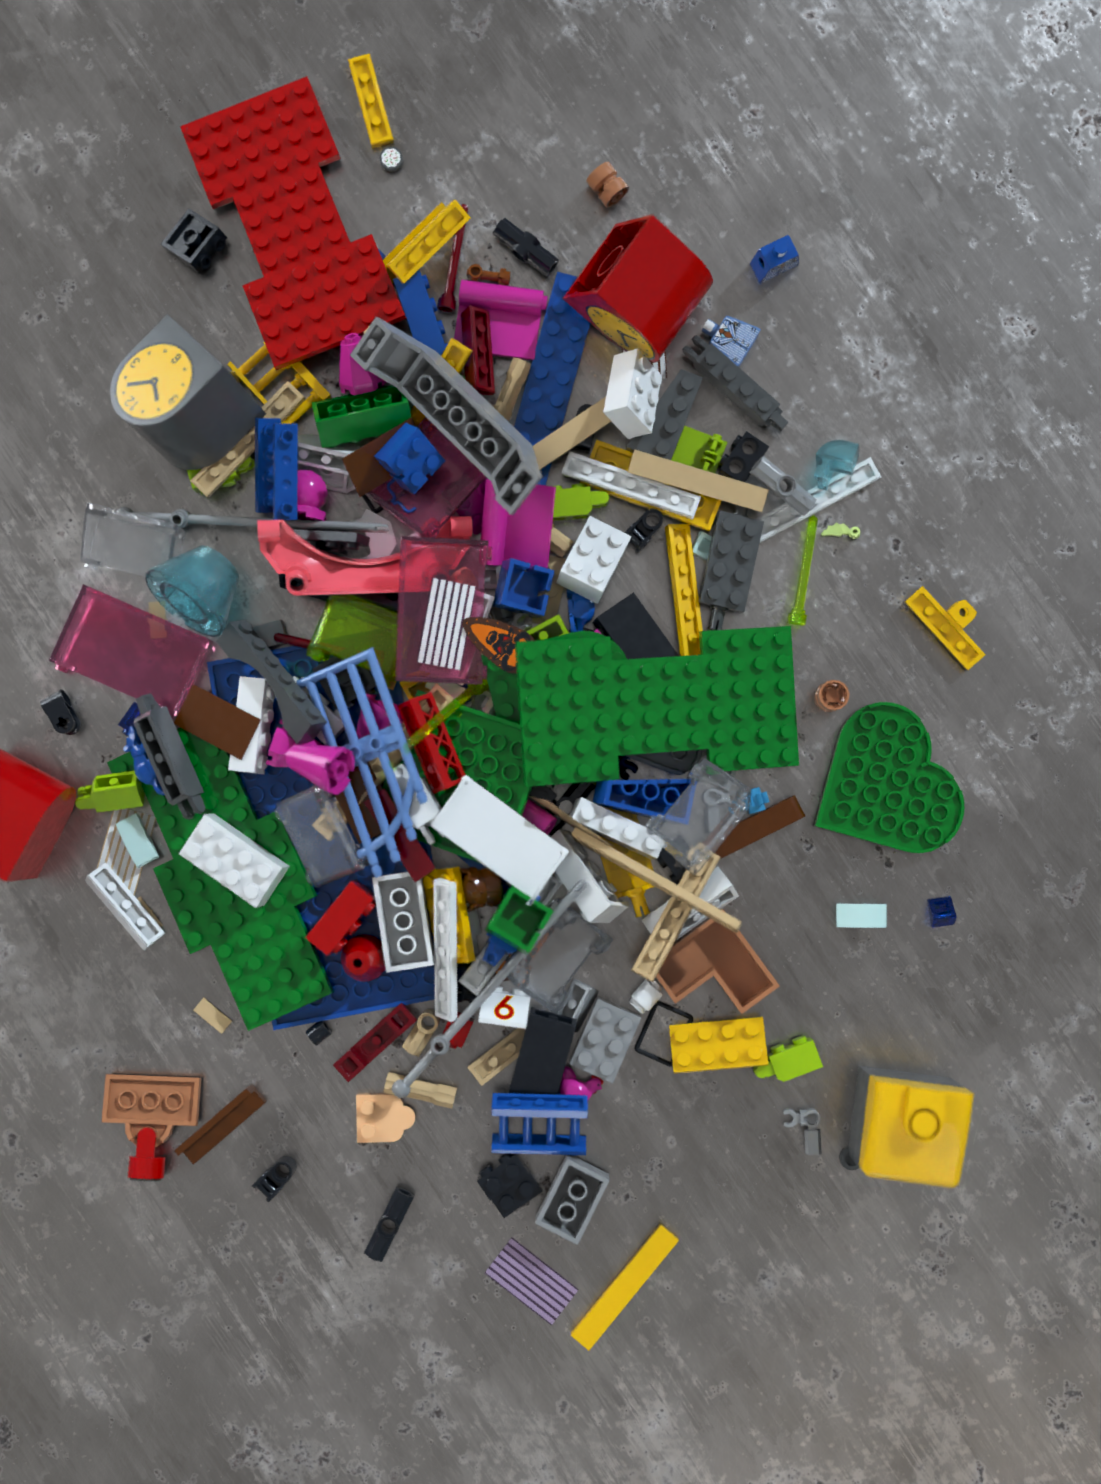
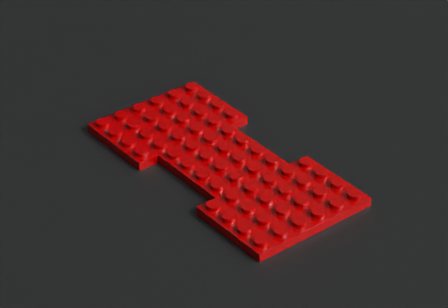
[180,76,406,371]

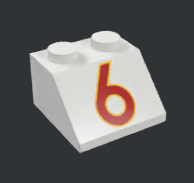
[478,986,530,1029]

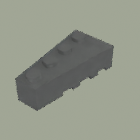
[625,369,703,460]

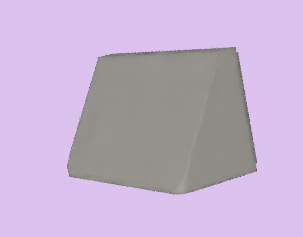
[556,978,599,1032]

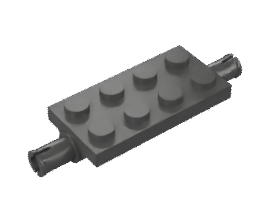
[699,504,764,630]

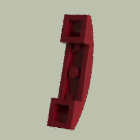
[333,1002,417,1082]

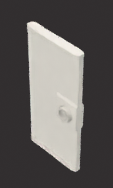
[430,775,569,901]

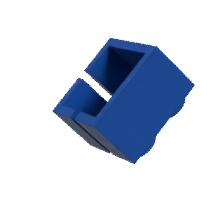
[374,422,446,494]
[492,558,555,618]

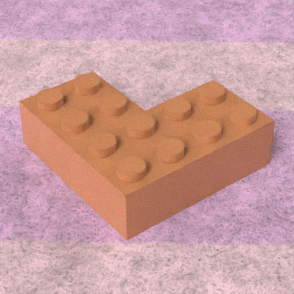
[656,908,780,1014]

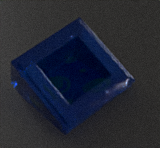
[927,896,957,927]

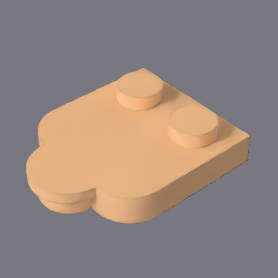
[356,1093,415,1143]

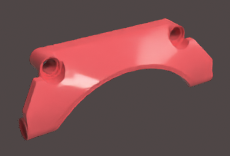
[257,516,472,596]

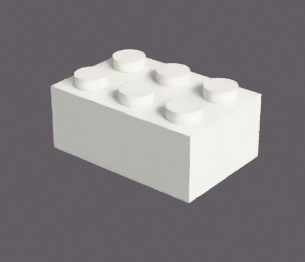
[603,348,662,439]
[556,516,632,604]

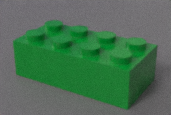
[312,385,411,448]

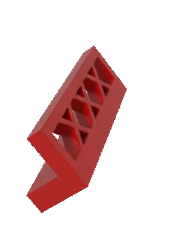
[397,692,465,794]

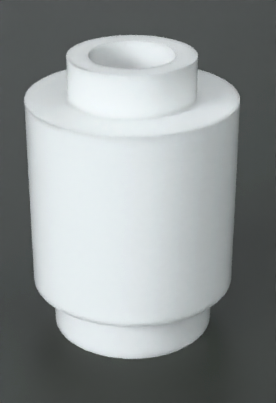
[629,979,663,1014]

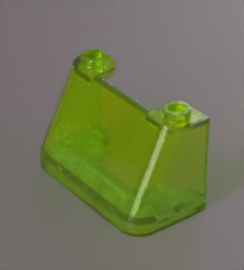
[306,594,418,690]

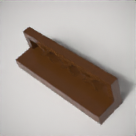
[174,1084,267,1165]

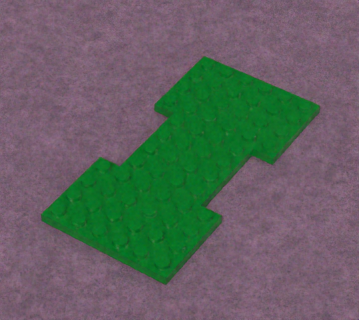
[515,626,799,787]

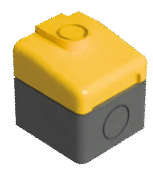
[848,1066,974,1188]

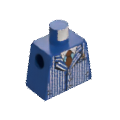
[750,235,799,284]

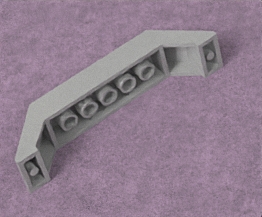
[350,317,542,515]

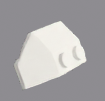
[298,434,361,494]

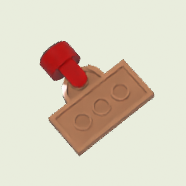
[101,1074,202,1181]

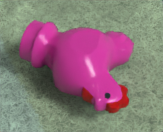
[560,1066,604,1119]

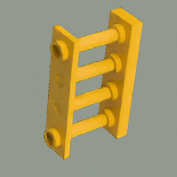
[383,199,471,284]
[227,342,332,423]

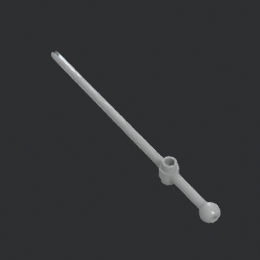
[116,507,389,533]
[392,880,587,1098]

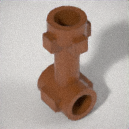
[467,264,511,286]

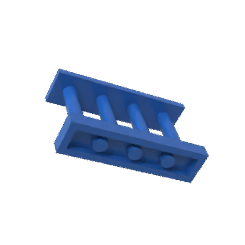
[255,418,298,520]
[491,1093,588,1156]

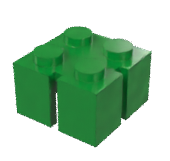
[485,886,554,955]

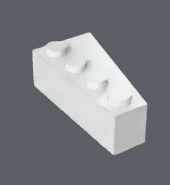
[550,830,630,923]

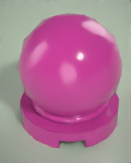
[297,470,328,521]

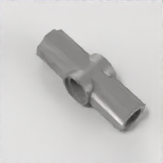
[750,456,817,516]

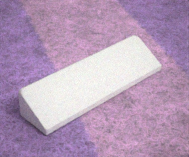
[85,862,165,951]

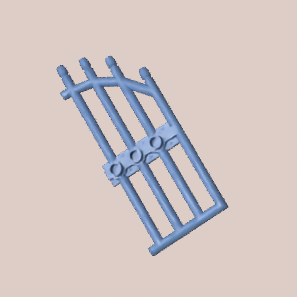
[297,647,427,878]

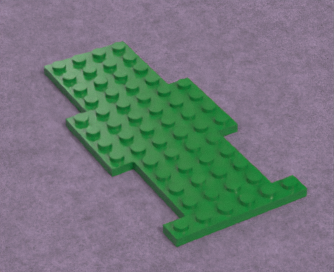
[107,704,334,1031]

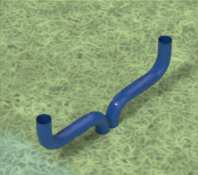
[387,479,417,513]

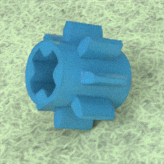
[739,787,769,814]

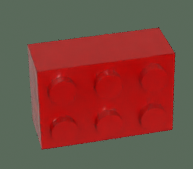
[305,879,376,956]

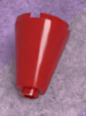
[341,934,386,982]

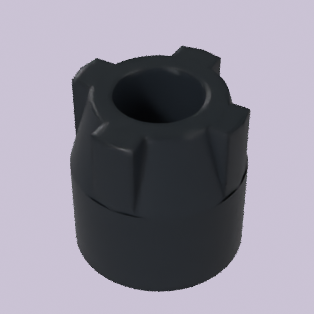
[306,1021,332,1046]

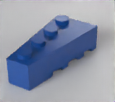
[393,270,448,355]
[593,779,697,825]

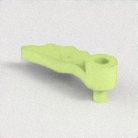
[821,523,860,539]

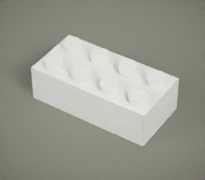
[179,814,290,908]
[372,871,434,973]

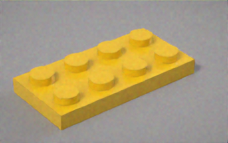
[423,866,476,963]
[669,1017,768,1074]

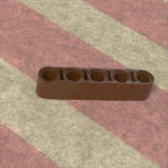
[693,795,805,859]

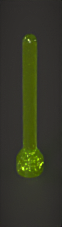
[787,516,818,626]
[408,674,489,746]

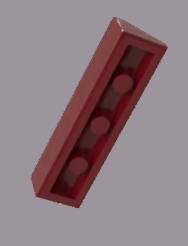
[461,305,495,395]
[364,788,436,883]

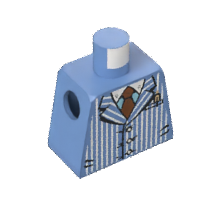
[701,316,761,367]

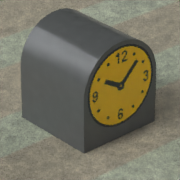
[110,314,266,470]

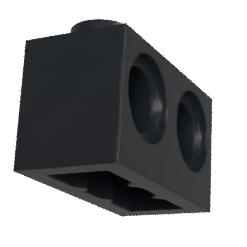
[718,431,769,482]

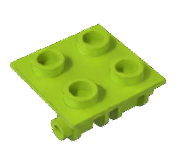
[671,426,727,474]

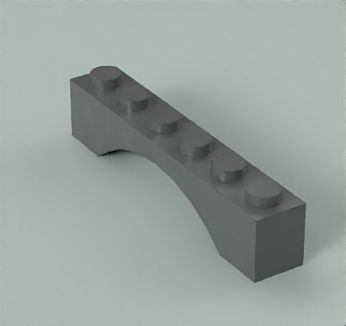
[216,620,327,744]

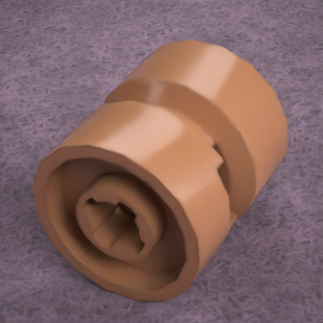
[586,162,629,208]
[814,680,849,712]

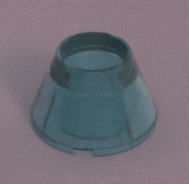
[145,545,239,637]

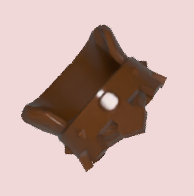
[460,867,503,912]

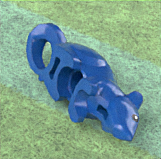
[566,589,595,633]
[123,726,164,795]

